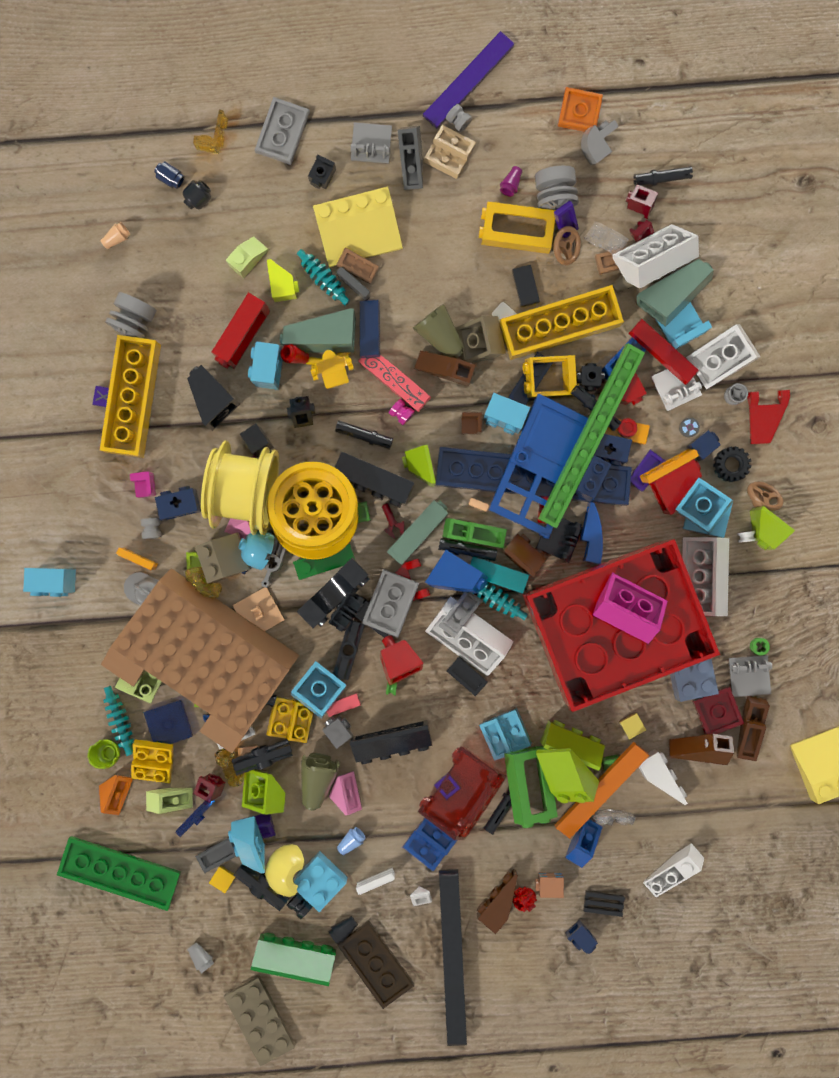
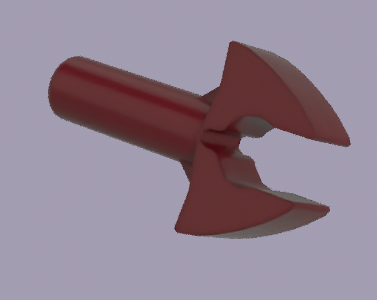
[382,503,404,539]

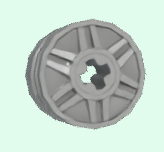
[535,165,579,210]
[105,292,157,338]

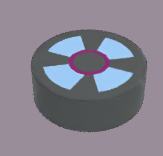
[679,418,700,438]

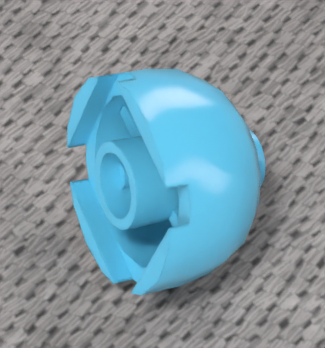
[239,530,274,570]

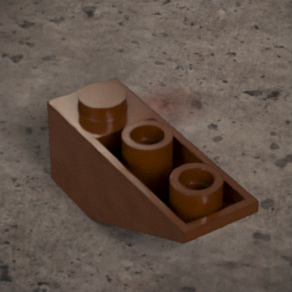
[414,350,476,387]
[669,734,734,765]
[477,869,518,935]

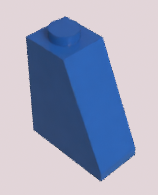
[425,550,488,593]

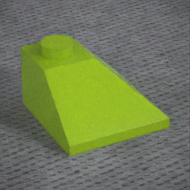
[402,444,436,487]
[750,506,795,550]
[242,769,285,815]

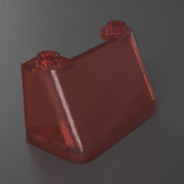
[418,746,506,840]

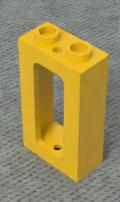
[478,201,555,254]

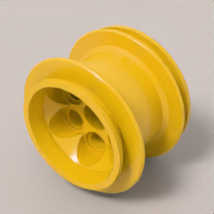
[267,462,358,559]

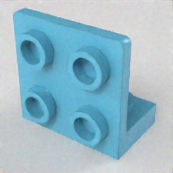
[655,302,712,349]

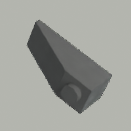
[398,126,423,190]

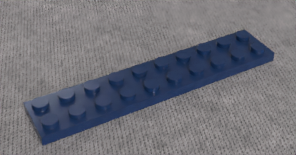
[436,447,632,506]

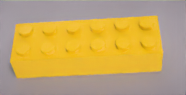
[500,285,624,360]
[100,335,161,458]

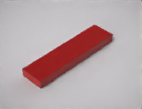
[628,319,699,385]

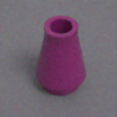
[500,166,523,197]

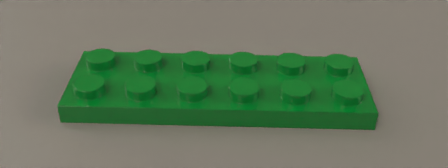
[57,836,181,911]

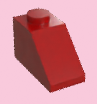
[599,373,647,406]

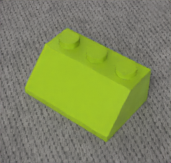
[540,720,605,771]

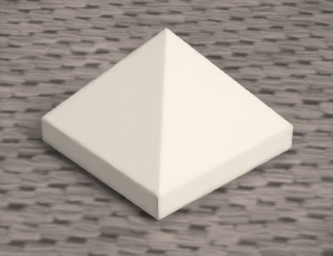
[410,886,432,906]

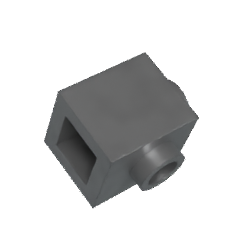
[322,716,353,749]

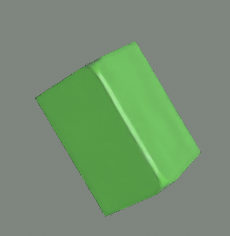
[602,754,620,772]

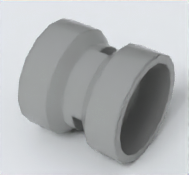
[446,104,472,132]
[724,383,748,405]
[140,518,162,539]

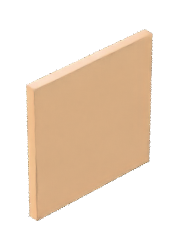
[232,587,285,631]

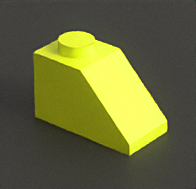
[267,259,300,302]

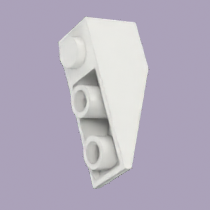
[638,749,688,805]
[643,843,704,897]

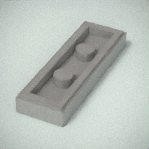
[438,592,482,638]

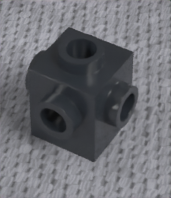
[576,363,605,392]
[287,396,316,428]

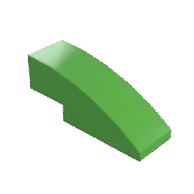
[442,518,507,548]

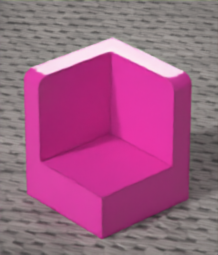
[130,471,156,498]

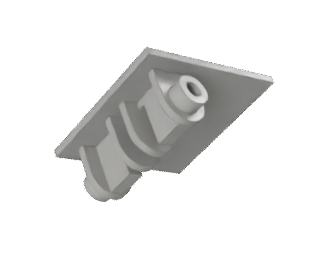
[351,122,392,164]
[729,655,772,697]

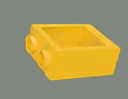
[523,355,577,398]

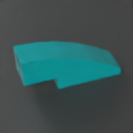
[470,557,529,594]

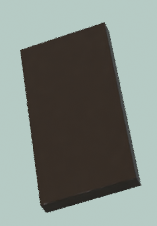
[337,921,415,1009]

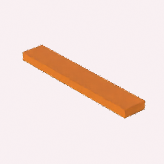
[555,742,649,839]

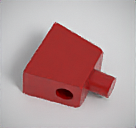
[380,635,423,686]

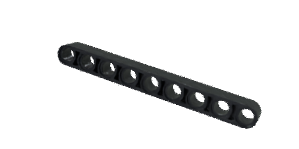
[439,869,467,1046]

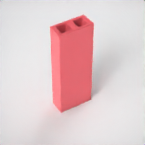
[327,693,361,717]

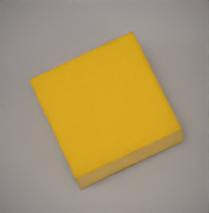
[209,865,235,893]

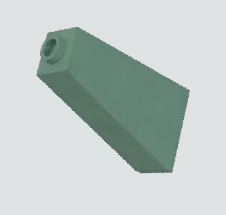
[637,259,714,327]
[280,309,356,352]
[387,500,448,565]

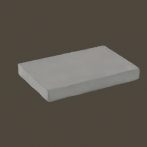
[255,97,310,165]
[362,569,420,637]

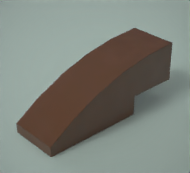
[737,696,770,762]

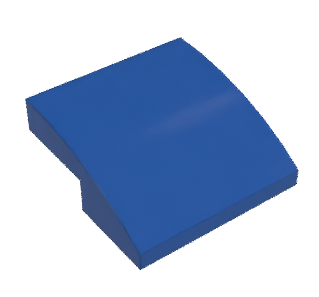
[402,815,458,871]

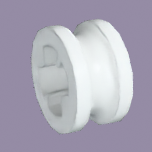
[737,531,756,543]

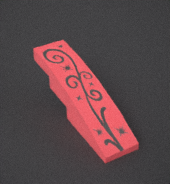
[358,355,431,412]

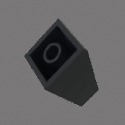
[187,365,240,431]

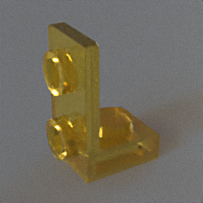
[193,109,228,154]

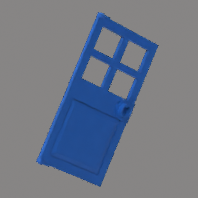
[488,394,588,539]

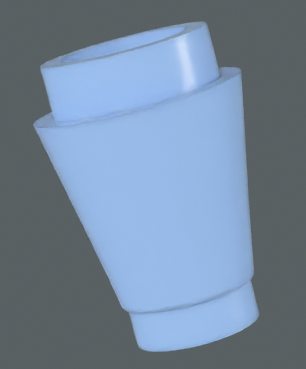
[337,827,366,855]

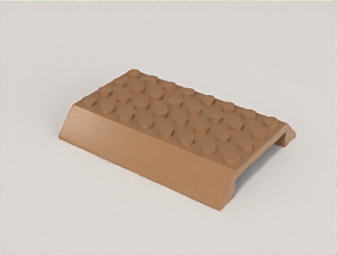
[101,568,299,753]

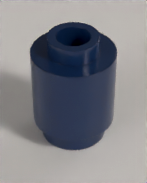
[154,161,185,189]

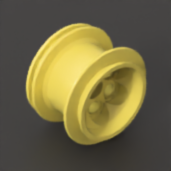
[201,440,279,535]

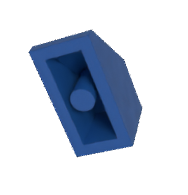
[565,819,602,868]

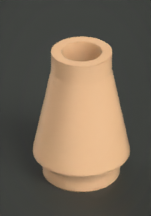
[100,222,130,249]

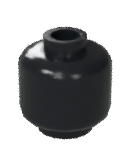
[182,180,211,210]

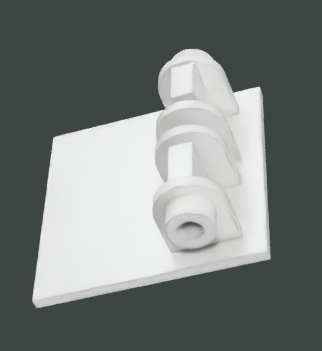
[651,369,702,411]

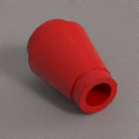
[280,344,309,364]

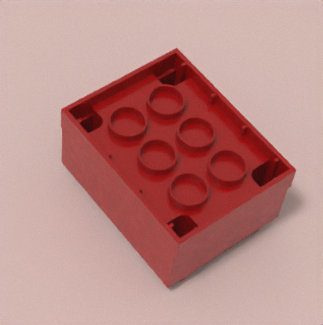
[522,539,720,712]

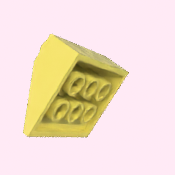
[313,187,403,268]
[790,726,839,804]

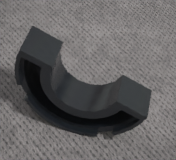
[297,557,370,628]

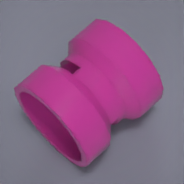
[388,398,415,425]

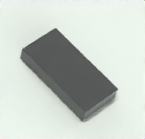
[336,267,370,301]
[195,837,236,874]

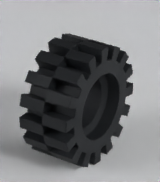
[713,446,752,482]

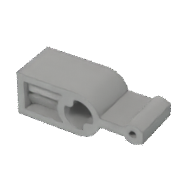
[261,537,287,588]

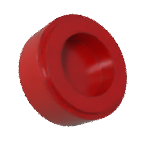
[617,418,637,438]

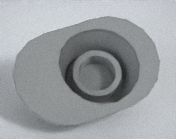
[124,572,159,606]

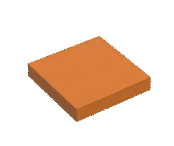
[558,87,603,132]

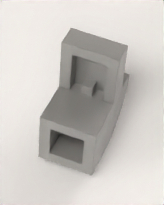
[581,120,619,165]

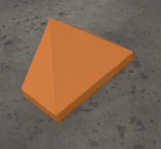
[99,775,133,815]

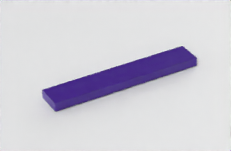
[423,31,514,129]

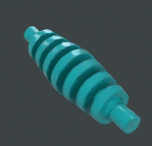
[297,249,350,306]
[473,583,528,621]
[103,686,134,756]

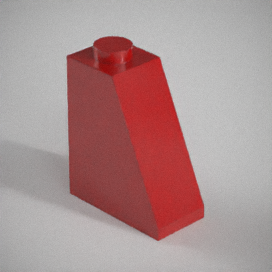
[649,459,702,515]

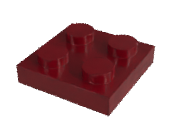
[692,687,744,735]

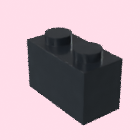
[240,423,274,457]

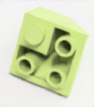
[115,671,162,704]

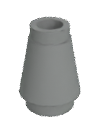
[187,942,214,974]

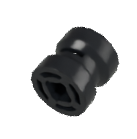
[286,892,313,919]

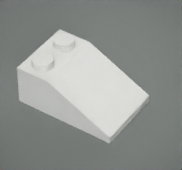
[686,324,760,390]

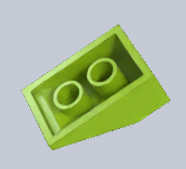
[536,748,599,803]

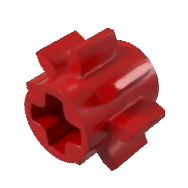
[513,886,537,912]

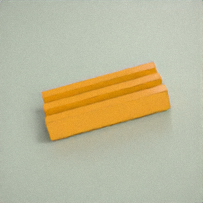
[116,547,158,570]

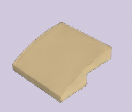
[423,125,476,179]

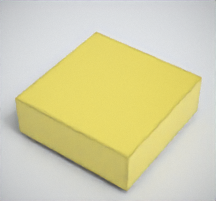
[619,712,646,740]

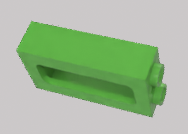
[504,746,558,828]

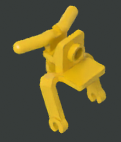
[306,347,355,389]

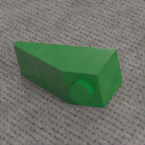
[293,544,356,580]

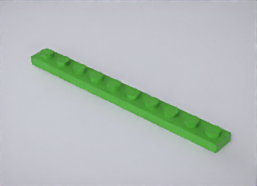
[538,343,645,528]

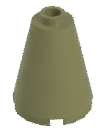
[413,304,464,358]
[301,753,340,811]

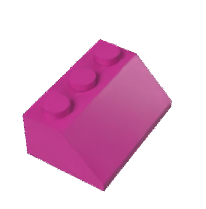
[593,573,668,644]

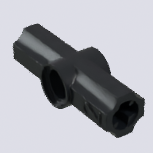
[333,620,365,680]
[231,739,293,776]
[233,864,290,911]

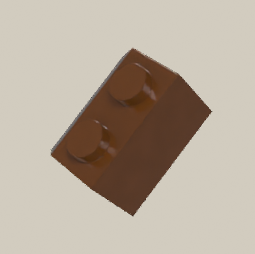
[501,533,547,577]

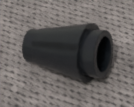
[328,916,358,944]

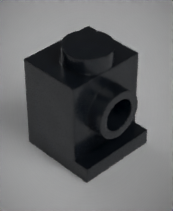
[308,154,336,189]

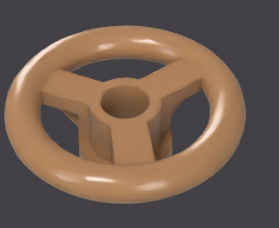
[553,226,581,266]
[747,481,783,511]

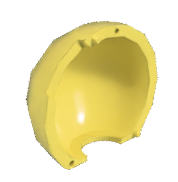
[265,844,304,897]

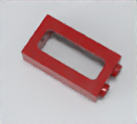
[211,292,270,369]

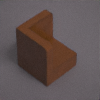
[461,412,482,435]

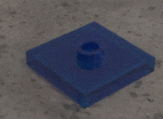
[143,699,193,744]
[175,800,215,837]

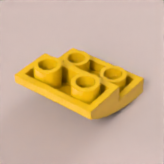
[266,697,313,743]
[131,739,174,784]

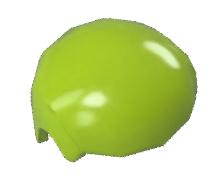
[87,739,121,769]

